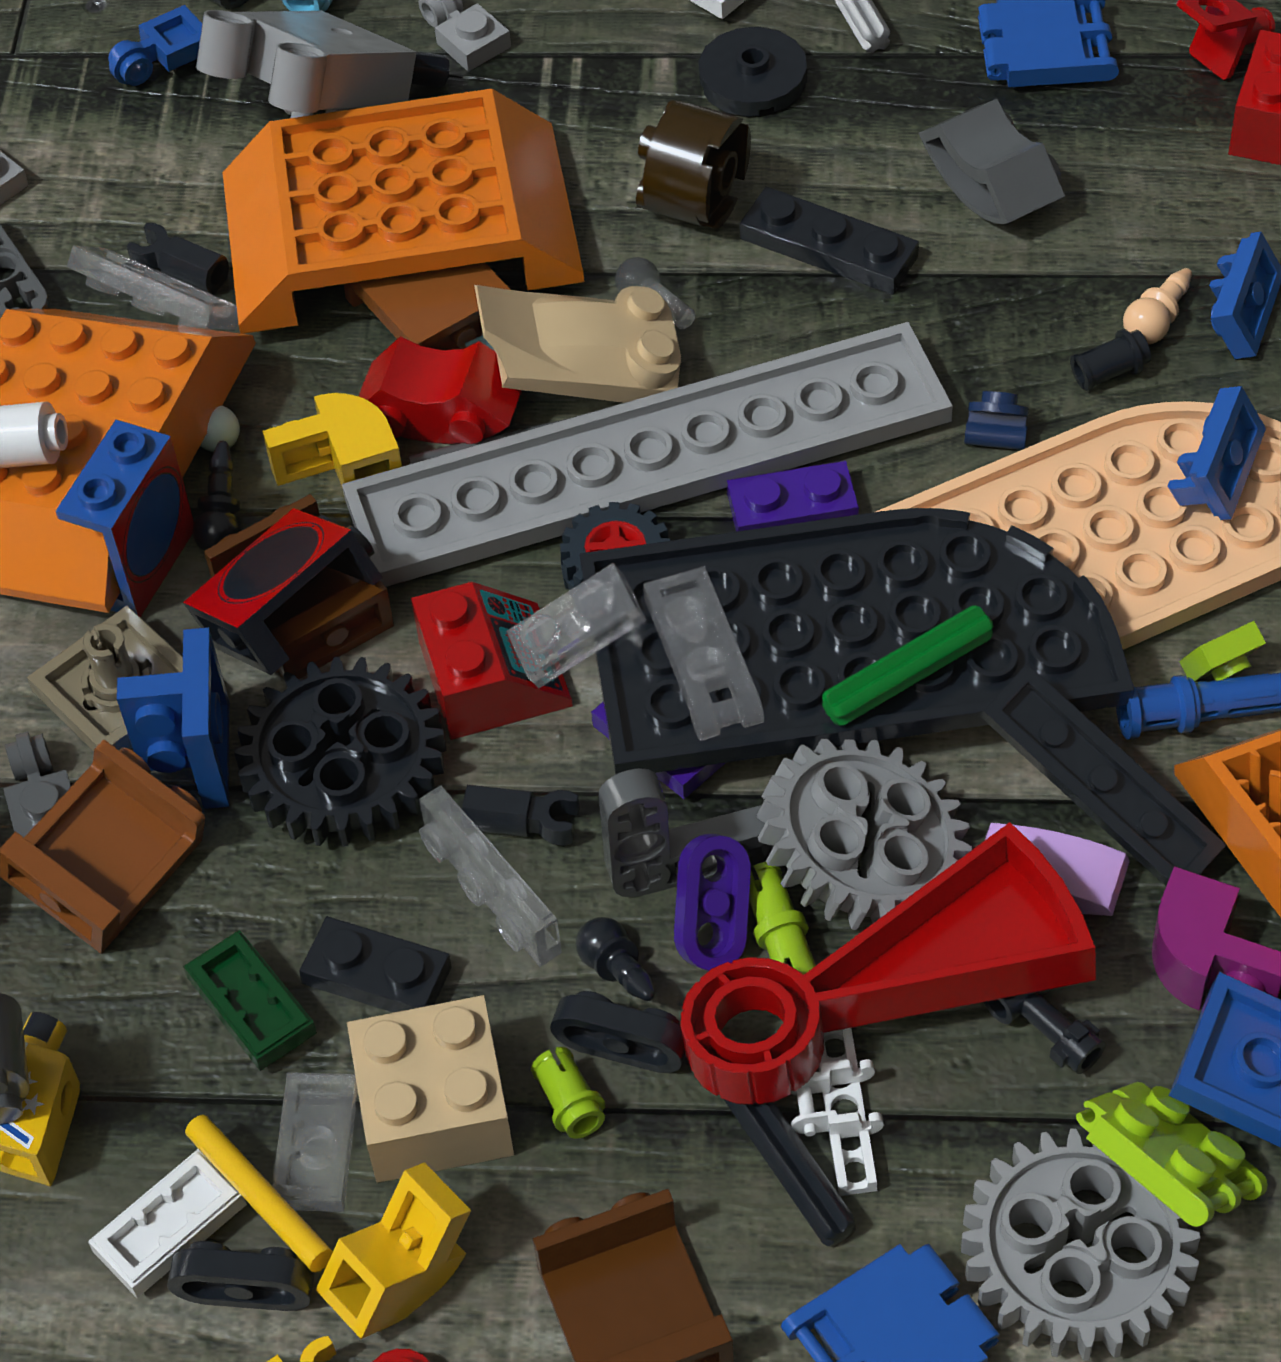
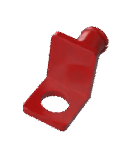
[1176,0,1275,80]

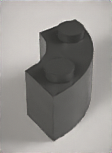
[919,99,1065,224]

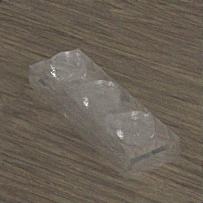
[67,245,238,330]
[419,785,562,967]

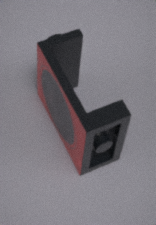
[183,508,383,675]

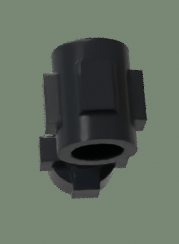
[984,989,1106,1074]

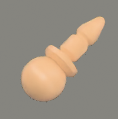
[1123,268,1192,345]

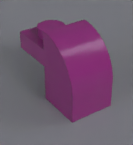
[1152,866,1281,1011]

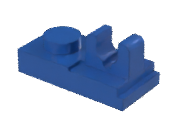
[1209,231,1281,359]
[1168,386,1266,520]

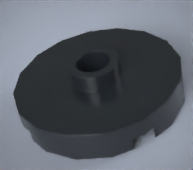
[699,26,807,117]

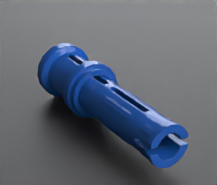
[1116,673,1281,740]

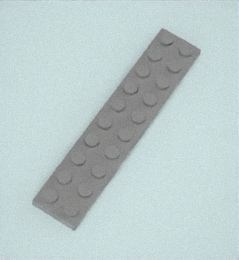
[342,322,953,587]

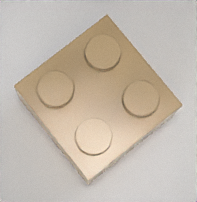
[347,995,514,1183]

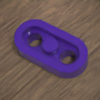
[674,834,751,971]

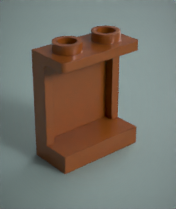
[343,263,511,350]
[0,740,205,954]

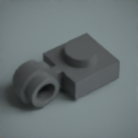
[3,731,72,837]

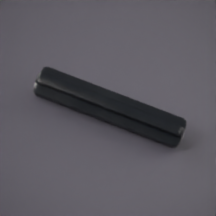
[724,1100,856,1247]

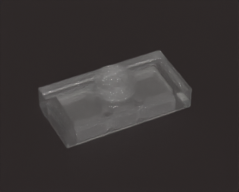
[272,1073,358,1212]

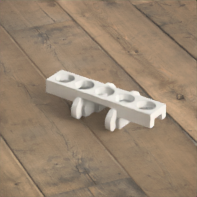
[791,1028,884,1196]

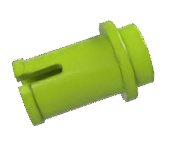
[531,1047,605,1139]

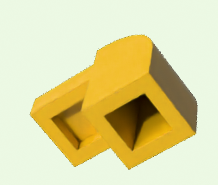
[263,393,402,486]
[316,1162,471,1339]

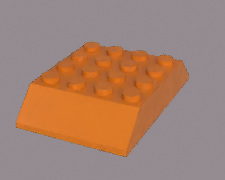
[0,308,256,613]

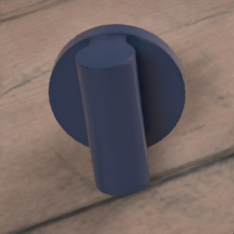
[964,391,1029,450]

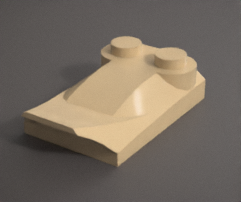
[474,285,681,403]

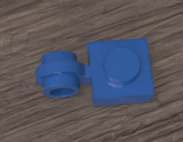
[108,5,202,86]

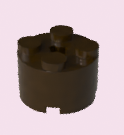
[636,100,751,229]

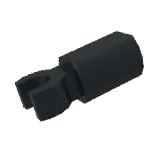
[126,223,229,295]
[462,785,580,846]

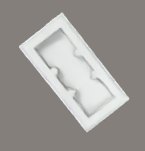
[88,1149,247,1298]

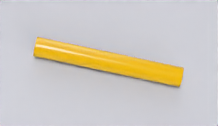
[185,1115,333,1272]

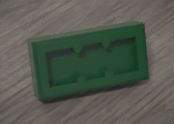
[183,930,317,1071]

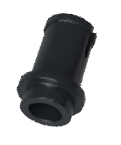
[1070,329,1151,391]

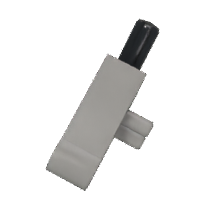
[196,10,450,118]

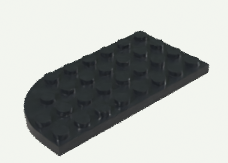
[580,508,1134,775]

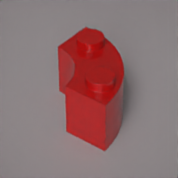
[359,336,522,444]

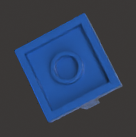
[117,627,230,809]

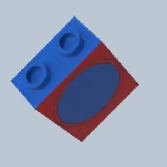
[55,419,194,617]

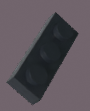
[740,186,919,295]

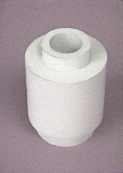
[0,402,68,468]

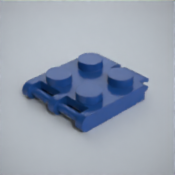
[978,0,1119,87]
[781,1244,1000,1362]

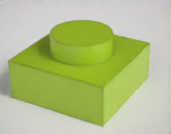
[1179,621,1266,682]

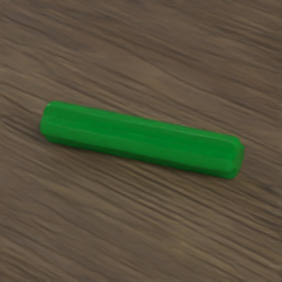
[822,606,993,726]

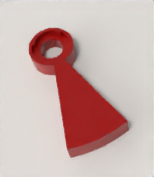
[681,822,1096,1105]

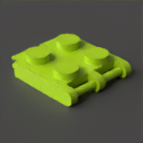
[1076,1082,1268,1227]

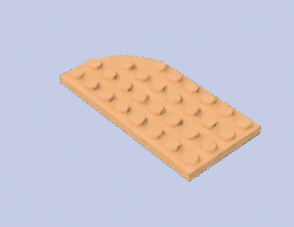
[876,401,1281,650]

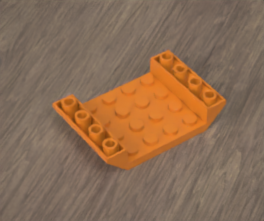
[222,89,585,334]

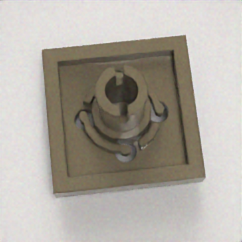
[27,605,183,752]

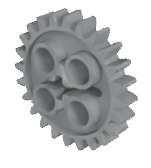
[757,739,972,930]
[961,1129,1200,1361]

